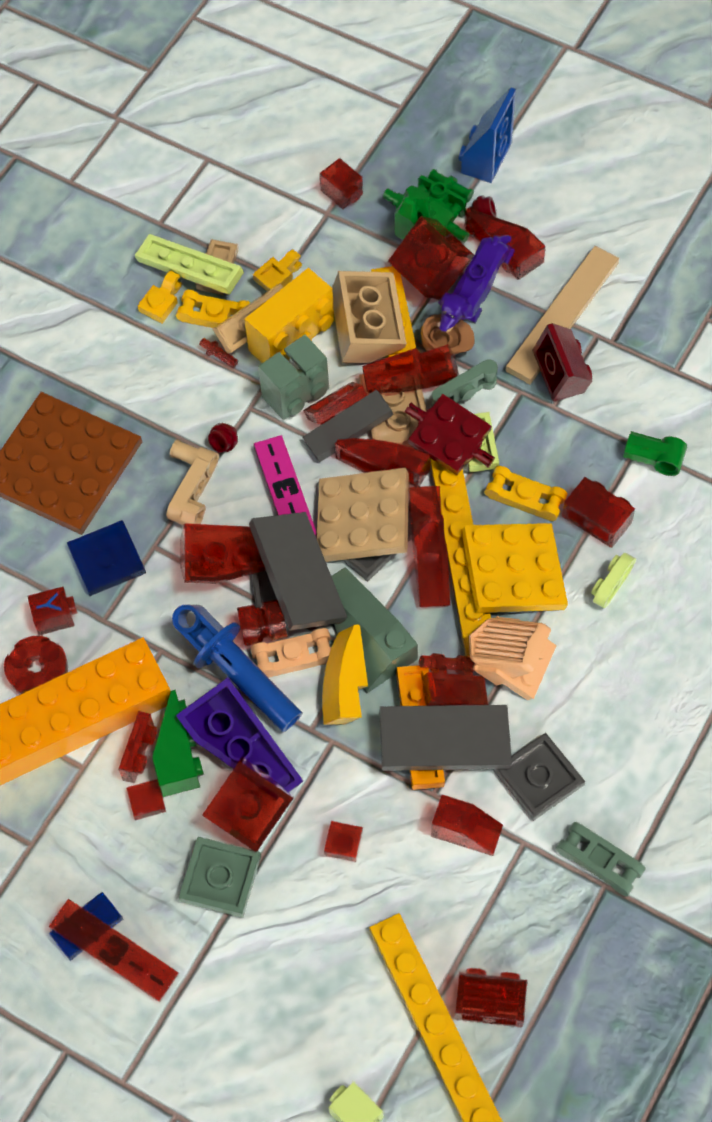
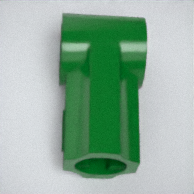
[623,431,687,476]

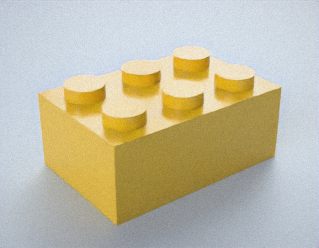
[244,267,334,363]

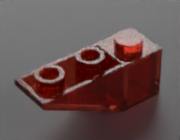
[464,208,546,280]

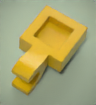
[252,249,302,291]
[137,270,182,324]

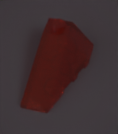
[180,523,266,584]

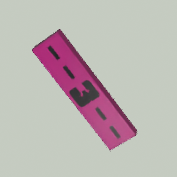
[254,435,317,539]

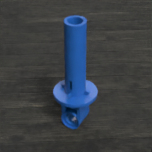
[172,605,303,733]

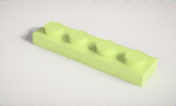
[135,234,244,295]

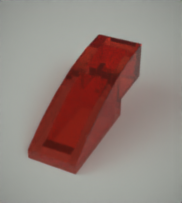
[362,344,459,393]
[335,438,431,488]

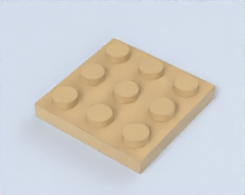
[317,468,409,562]

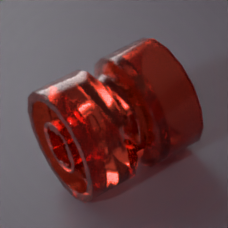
[237,599,288,647]

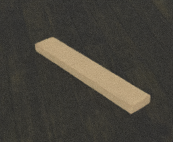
[506,246,619,385]

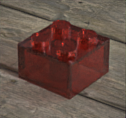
[388,216,474,300]

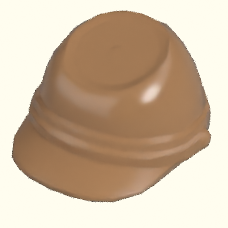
[421,314,475,358]

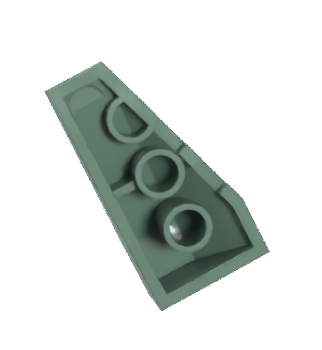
[331,567,418,693]

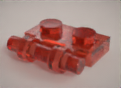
[419,653,488,706]

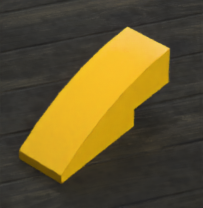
[322,625,368,725]

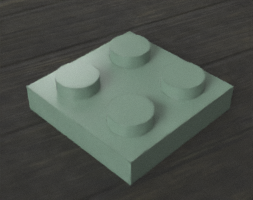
[179,837,261,918]

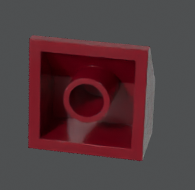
[532,323,592,401]

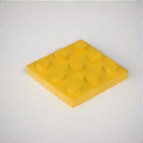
[462,523,568,613]

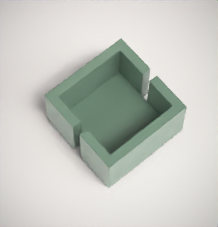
[258,335,329,420]

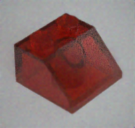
[202,757,294,852]

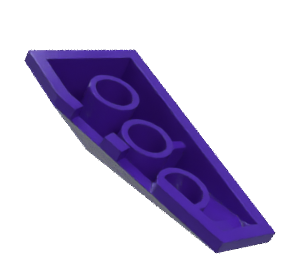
[176,678,303,800]

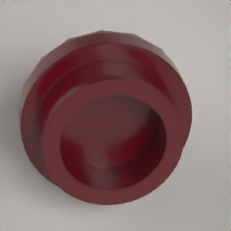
[467,195,496,224]
[208,423,238,452]

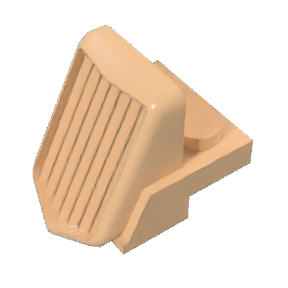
[469,616,557,700]

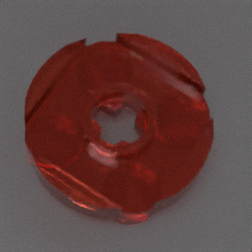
[4,635,68,695]

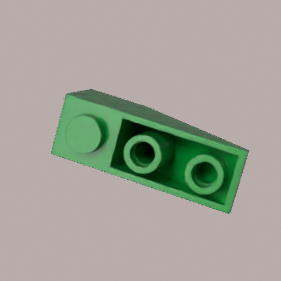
[152,690,204,797]

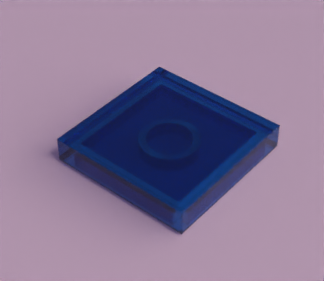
[67,520,146,596]

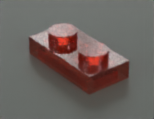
[303,382,367,424]
[118,711,157,783]

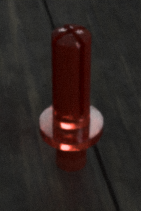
[199,338,238,368]

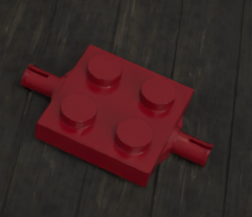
[405,394,495,475]

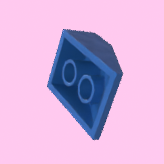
[458,88,516,184]

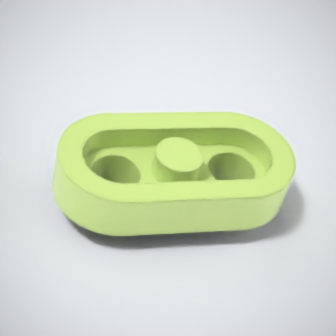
[591,553,636,608]

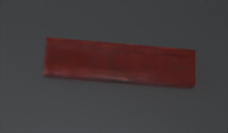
[49,899,179,1002]

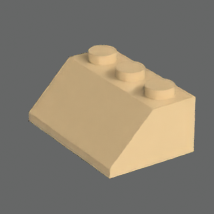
[332,271,407,363]

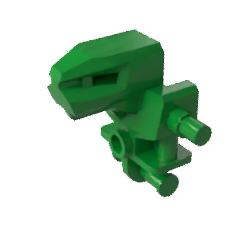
[383,169,474,246]

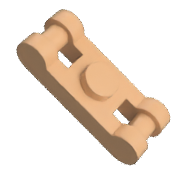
[250,628,331,678]

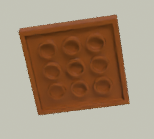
[0,391,142,535]

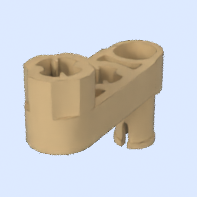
[166,439,219,530]

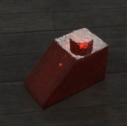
[431,794,503,856]

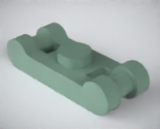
[432,360,498,407]
[555,822,646,896]

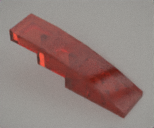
[409,486,451,607]

